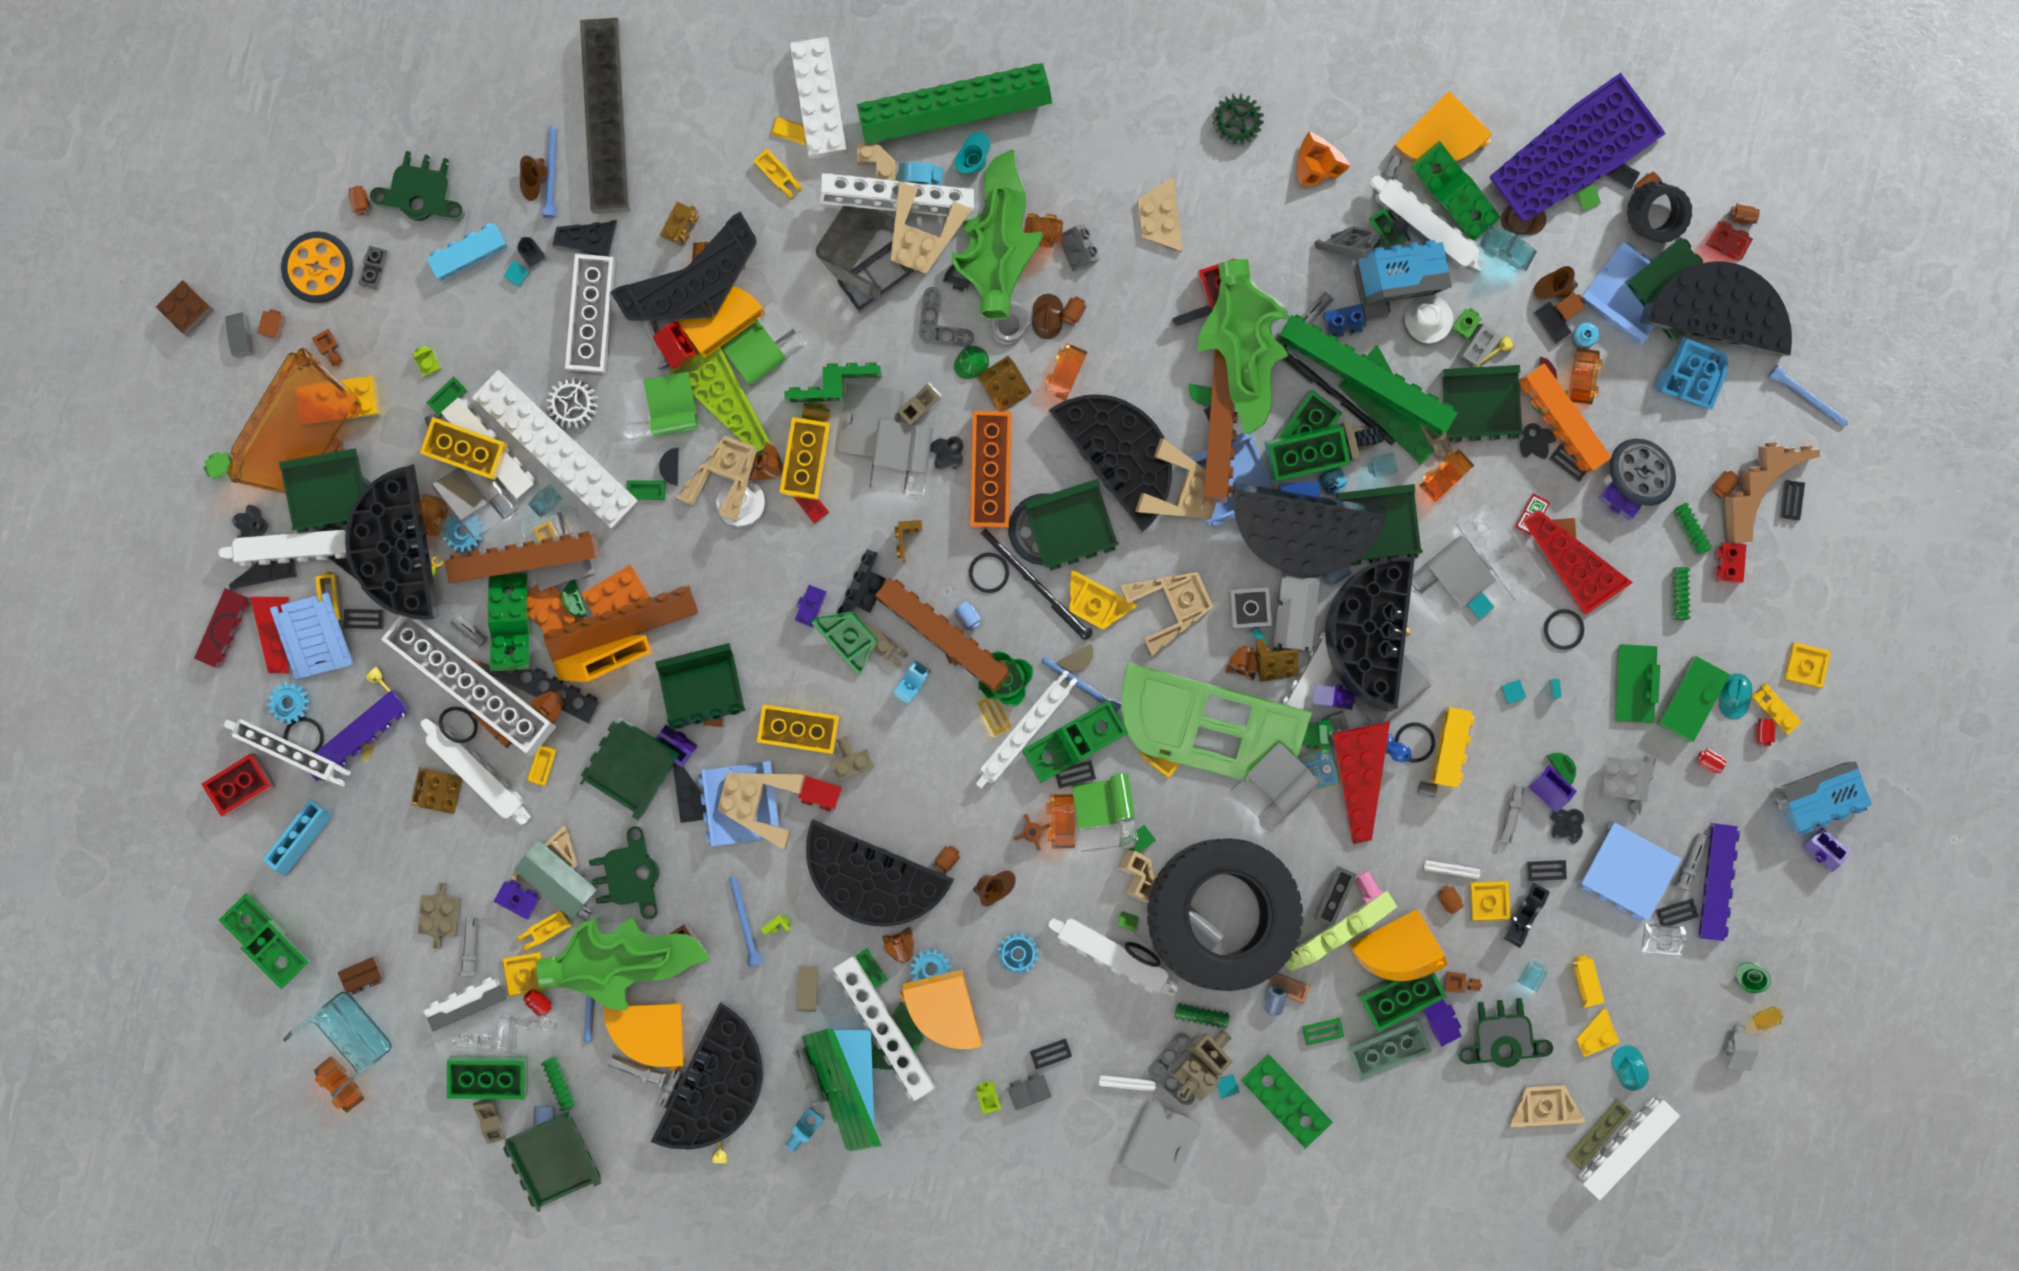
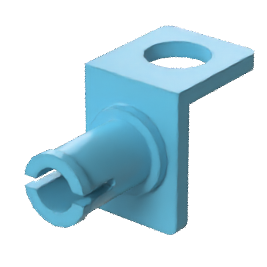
[786,1108,824,1151]

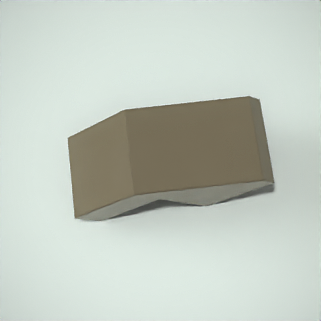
[797,966,818,1012]
[473,1099,506,1144]

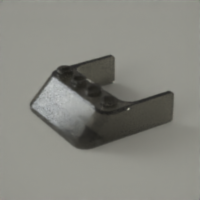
[816,206,895,300]

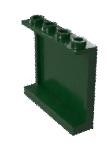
[1624,237,1703,341]
[1441,365,1524,443]
[279,448,365,533]
[1023,479,1119,571]
[1337,484,1423,565]
[655,643,746,730]
[580,717,680,821]
[503,1111,602,1212]

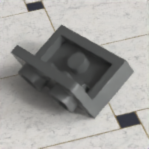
[1058,225,1099,270]

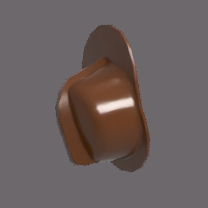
[520,155,548,201]
[1501,206,1547,235]
[1534,266,1578,299]
[1032,293,1063,339]
[973,870,1016,907]

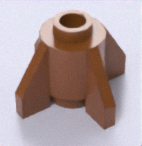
[750,442,783,480]
[1225,646,1259,681]
[530,691,564,724]
[1014,814,1051,851]
[882,927,914,963]

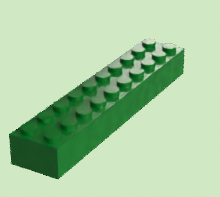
[856,63,1052,145]
[1277,314,1458,437]

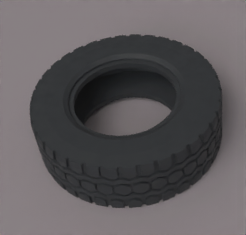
[1147,838,1303,991]

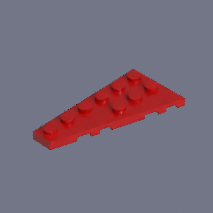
[1522,510,1633,615]
[1332,721,1390,844]

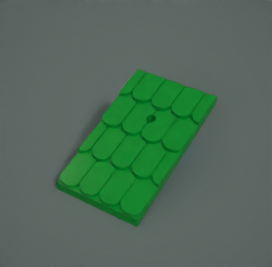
[801,1029,882,1151]

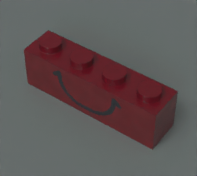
[194,588,250,668]

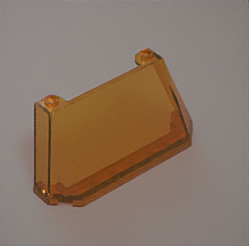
[227,348,362,494]

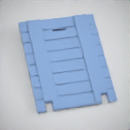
[270,593,353,680]

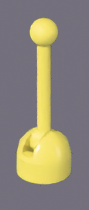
[1472,335,1515,367]
[365,667,391,692]
[711,1141,727,1163]

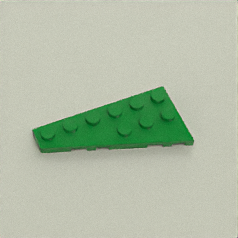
[1337,344,1434,465]

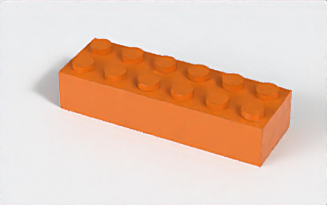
[1519,363,1612,473]
[970,411,1011,529]

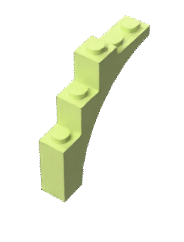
[1284,891,1397,973]

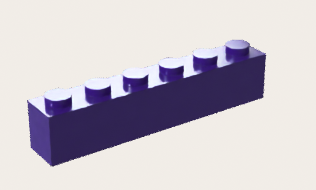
[310,690,409,782]
[1698,823,1740,941]

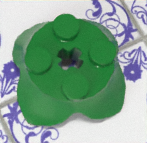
[978,651,1033,706]

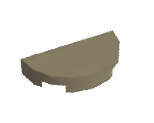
[1057,644,1093,672]

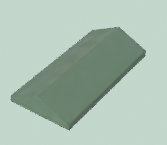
[514,840,597,919]
[1348,1019,1431,1081]

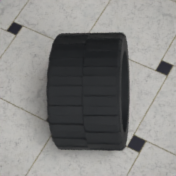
[1627,181,1693,243]

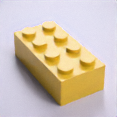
[296,376,381,427]
[420,417,509,480]
[779,417,831,500]
[757,704,840,754]
[1430,707,1475,788]

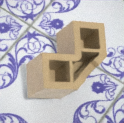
[857,143,896,181]
[1118,850,1156,903]

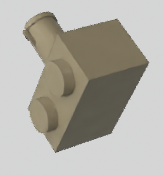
[831,736,874,781]
[1186,1030,1233,1076]
[1172,1054,1220,1101]

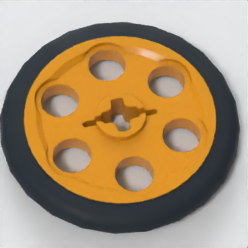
[281,231,353,303]

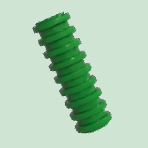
[1673,503,1712,555]
[1673,567,1691,620]
[1175,1003,1229,1029]
[541,1057,576,1111]

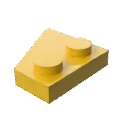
[1576,1008,1620,1057]

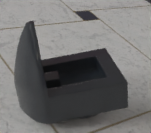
[517,237,546,268]
[943,264,970,292]

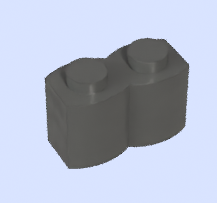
[1007,1072,1052,1111]

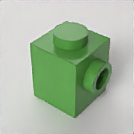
[1451,308,1481,340]
[204,452,237,480]

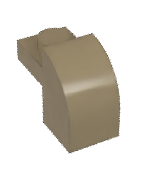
[897,382,942,426]

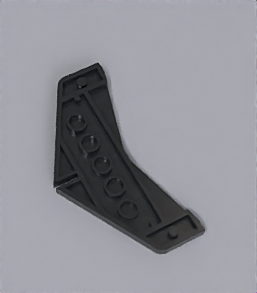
[610,211,758,321]

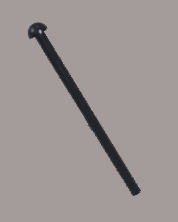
[1281,344,1395,446]
[980,528,1093,640]

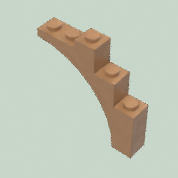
[1725,441,1820,543]

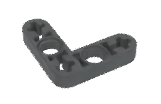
[919,287,974,347]
[1148,1033,1195,1105]

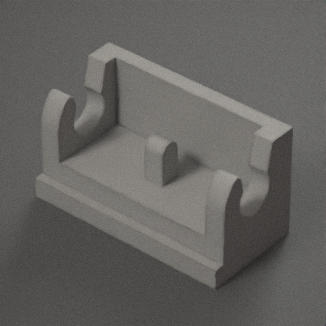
[1456,324,1499,366]

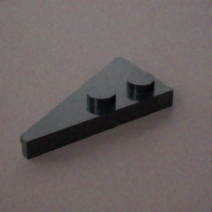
[229,559,297,589]
[673,763,707,823]

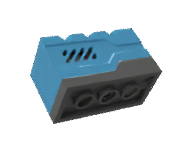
[1358,240,1452,305]
[1774,761,1872,834]

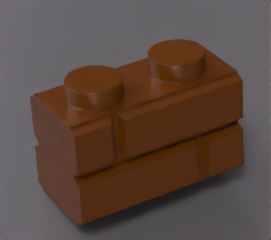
[338,956,385,995]

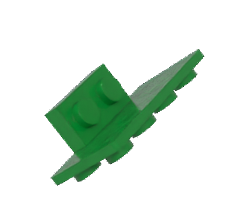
[1615,644,1660,723]

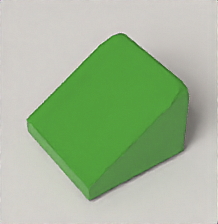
[1576,184,1601,211]
[1117,912,1139,931]

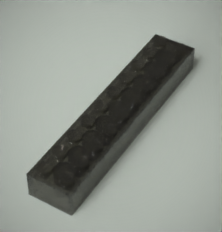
[580,18,631,213]

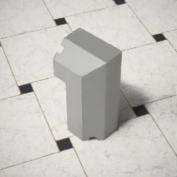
[1272,571,1321,652]

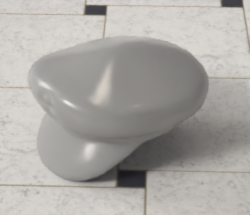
[989,301,1031,345]

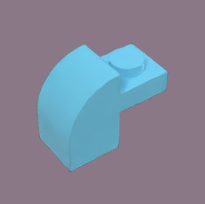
[898,162,943,186]
[893,660,931,704]

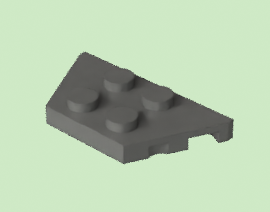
[1314,226,1380,258]

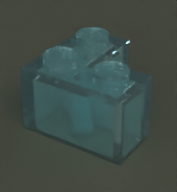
[1479,226,1537,271]

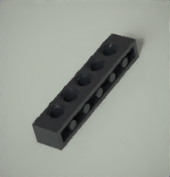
[486,652,601,724]

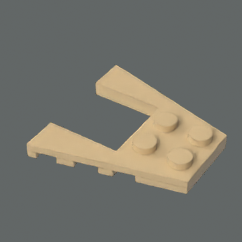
[890,181,971,274]
[675,436,757,522]
[1135,439,1217,519]
[1120,572,1213,656]
[717,773,805,850]

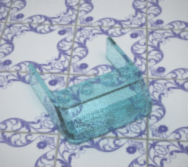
[283,992,392,1098]

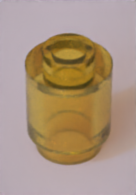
[802,402,830,422]
[1753,1006,1783,1030]

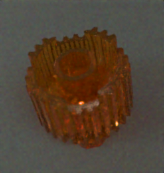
[1024,213,1063,248]
[420,493,449,536]

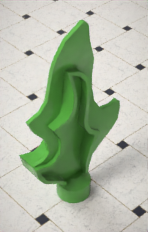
[952,150,1043,319]
[1198,259,1290,435]
[536,917,710,1010]

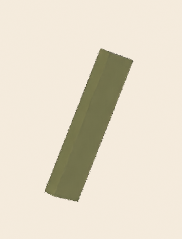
[1566,1098,1632,1170]

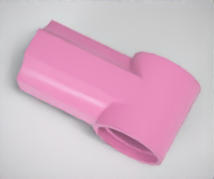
[1355,871,1383,904]

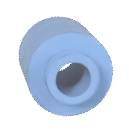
[954,601,981,631]

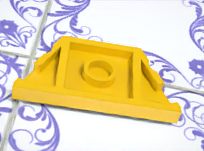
[1070,570,1137,630]

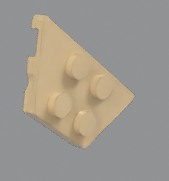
[1138,177,1182,251]
[510,825,578,887]
[1510,1085,1585,1127]

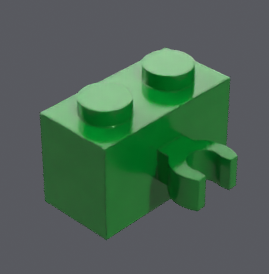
[1369,208,1408,249]

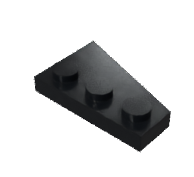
[552,220,617,257]

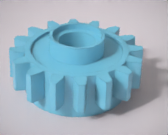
[442,514,485,553]
[267,682,311,724]
[997,932,1039,975]
[910,948,952,981]

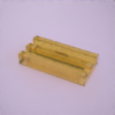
[977,698,1011,736]

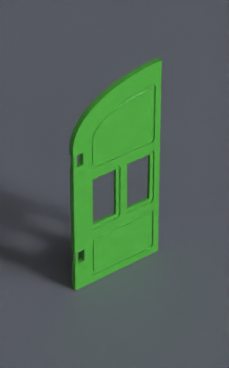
[1122,662,1312,783]

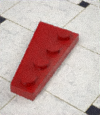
[250,597,290,674]

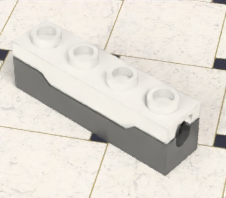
[424,977,506,1032]

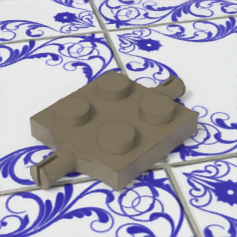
[418,883,461,949]

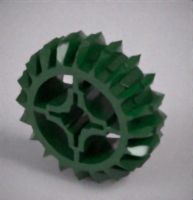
[1212,93,1264,145]

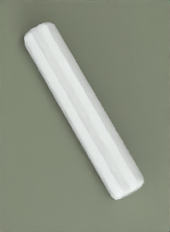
[1423,861,1480,879]
[1099,1075,1156,1092]

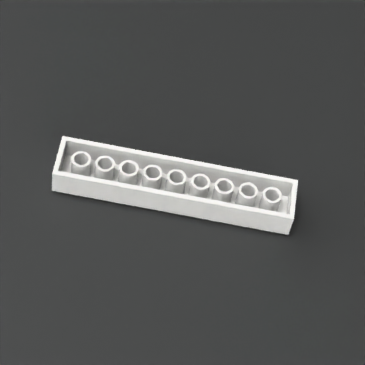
[472,370,640,530]
[381,615,556,757]

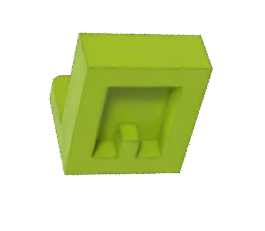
[412,345,441,377]
[761,914,792,935]
[975,1081,1002,1115]

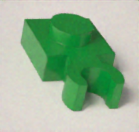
[1319,718,1334,754]

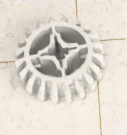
[546,378,598,429]

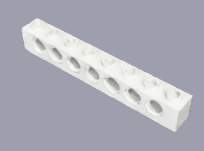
[819,173,974,219]
[833,956,936,1101]

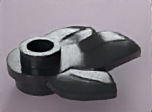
[1388,209,1411,242]
[1520,423,1557,459]
[930,436,964,470]
[232,505,268,538]
[1550,809,1584,844]

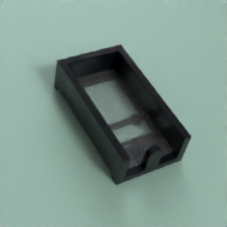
[837,241,916,313]

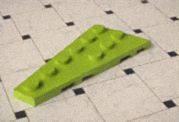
[668,347,772,454]

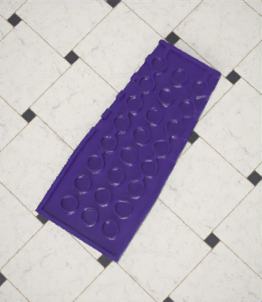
[1489,72,1666,222]

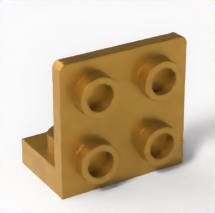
[660,201,699,246]
[976,356,1032,412]
[895,520,923,562]
[1256,638,1299,682]
[411,767,462,814]

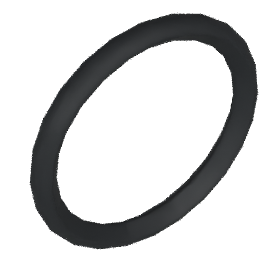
[969,552,1009,593]
[1544,609,1585,650]
[439,706,478,743]
[283,717,324,753]
[1395,722,1435,763]
[1124,942,1161,967]

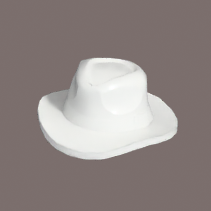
[1404,295,1454,344]
[716,480,765,527]

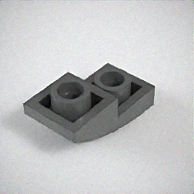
[358,246,388,290]
[225,312,251,356]

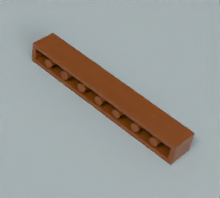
[1204,349,1238,503]
[444,531,600,583]
[875,578,1010,693]
[543,586,698,662]

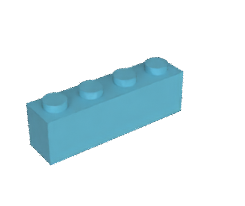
[427,223,508,281]
[263,799,333,876]

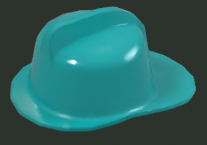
[955,132,990,175]
[1719,673,1752,719]
[1612,1045,1649,1091]

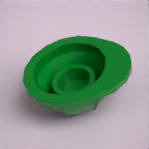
[954,346,989,379]
[1736,962,1771,993]

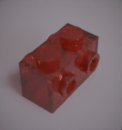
[1705,221,1753,262]

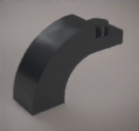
[1503,882,1550,948]

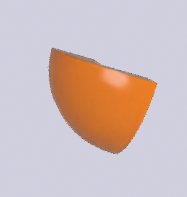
[1297,132,1351,186]

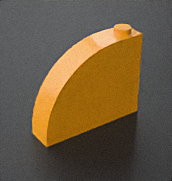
[1393,91,1492,167]
[676,286,766,358]
[553,635,652,682]
[1349,909,1448,981]
[900,969,982,1049]
[604,1003,685,1070]

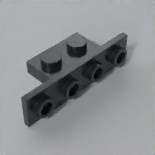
[837,549,886,614]

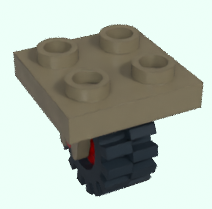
[1340,420,1383,463]

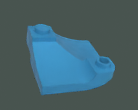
[1655,337,1728,410]

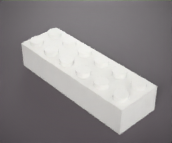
[790,37,847,159]
[565,254,616,374]
[1577,1096,1680,1200]

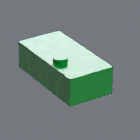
[1264,390,1343,455]
[1264,425,1350,482]
[1656,656,1730,742]
[1357,972,1447,1032]
[447,1056,527,1100]

